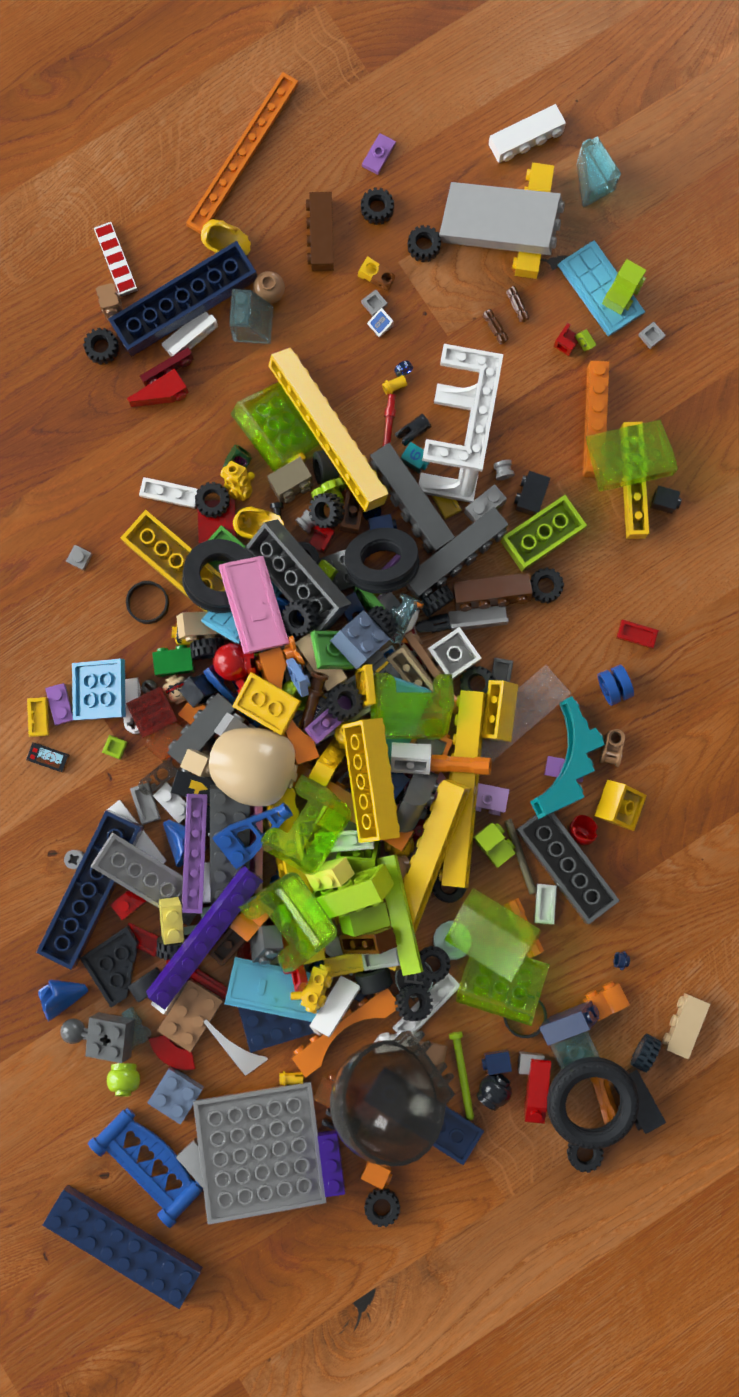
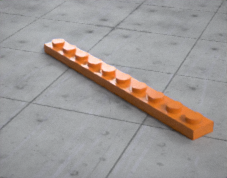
[186,72,299,234]

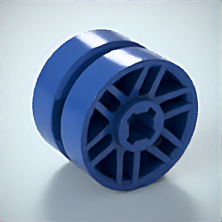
[597,664,634,706]

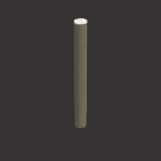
[504,819,537,894]

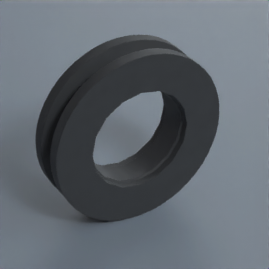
[344,528,419,593]
[182,539,253,613]

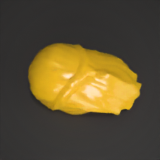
[201,219,251,255]
[233,506,284,539]

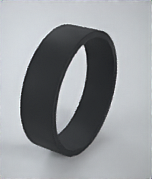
[126,581,169,624]
[503,994,547,1038]

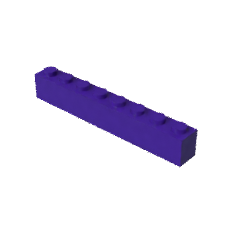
[146,865,263,1010]

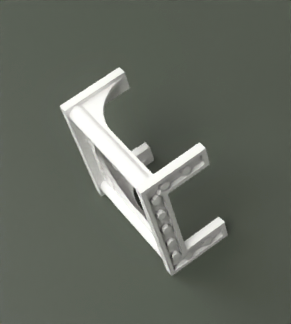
[419,344,503,503]

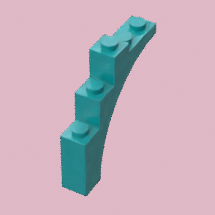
[530,696,605,819]

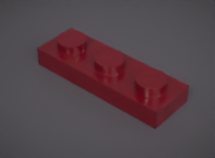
[140,347,194,387]

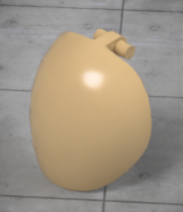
[209,728,298,807]

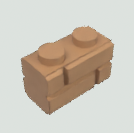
[96,283,123,321]

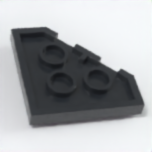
[80,926,139,1008]

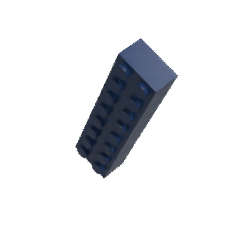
[108,241,257,357]
[36,810,144,970]
[43,1185,203,1309]

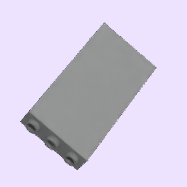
[439,182,565,255]

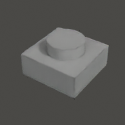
[361,290,388,317]
[638,322,666,349]
[66,545,93,571]

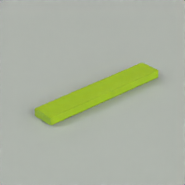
[377,854,423,976]

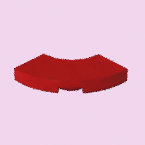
[149,1035,196,1070]

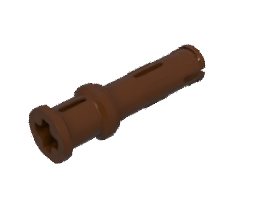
[299,671,329,731]

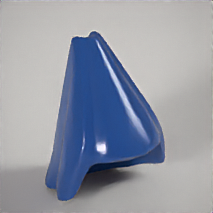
[163,820,206,867]
[38,980,88,1022]

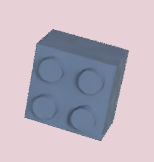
[330,610,390,669]
[147,1067,204,1125]

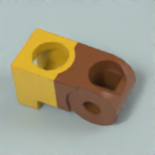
[357,256,395,291]

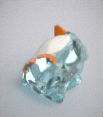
[390,593,424,644]

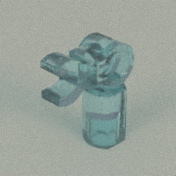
[121,1006,151,1050]

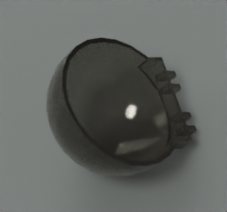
[330,1030,455,1167]

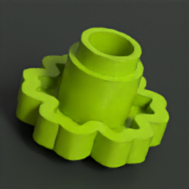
[311,477,348,507]

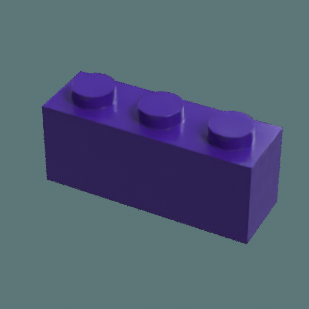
[317,1130,345,1197]

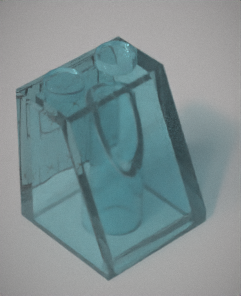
[577,136,621,208]
[229,289,273,344]

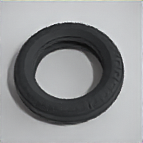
[547,1057,639,1149]

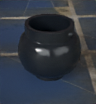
[477,1074,512,1111]

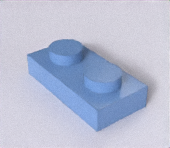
[286,658,310,697]

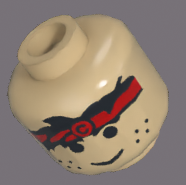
[162,674,186,704]

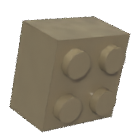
[267,457,313,504]

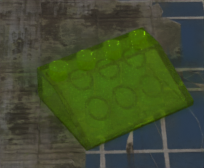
[231,382,320,472]
[586,420,678,492]
[444,888,542,982]
[456,941,550,1026]

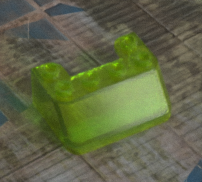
[370,673,454,739]
[261,775,351,875]
[239,872,337,973]

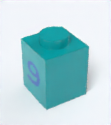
[400,442,430,474]

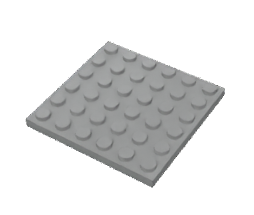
[193,1082,326,1225]

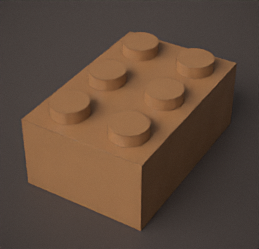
[157,979,224,1052]

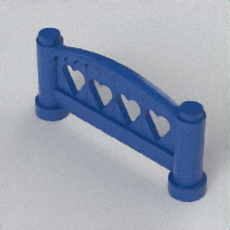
[88,1107,203,1228]

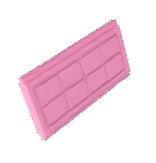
[219,556,289,654]

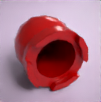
[213,643,259,681]

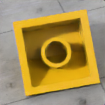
[595,780,647,831]

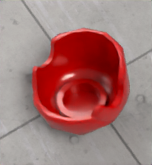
[569,814,598,845]

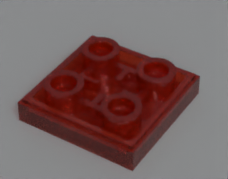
[126,686,178,738]

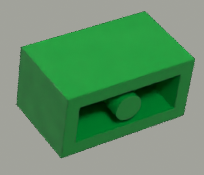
[152,645,195,677]

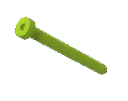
[449,1032,474,1120]

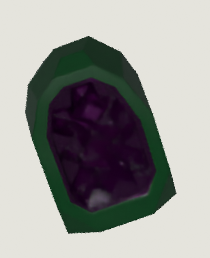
[223,444,252,468]

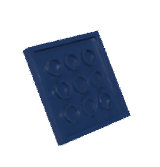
[229,962,314,1053]

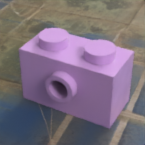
[476,783,509,816]

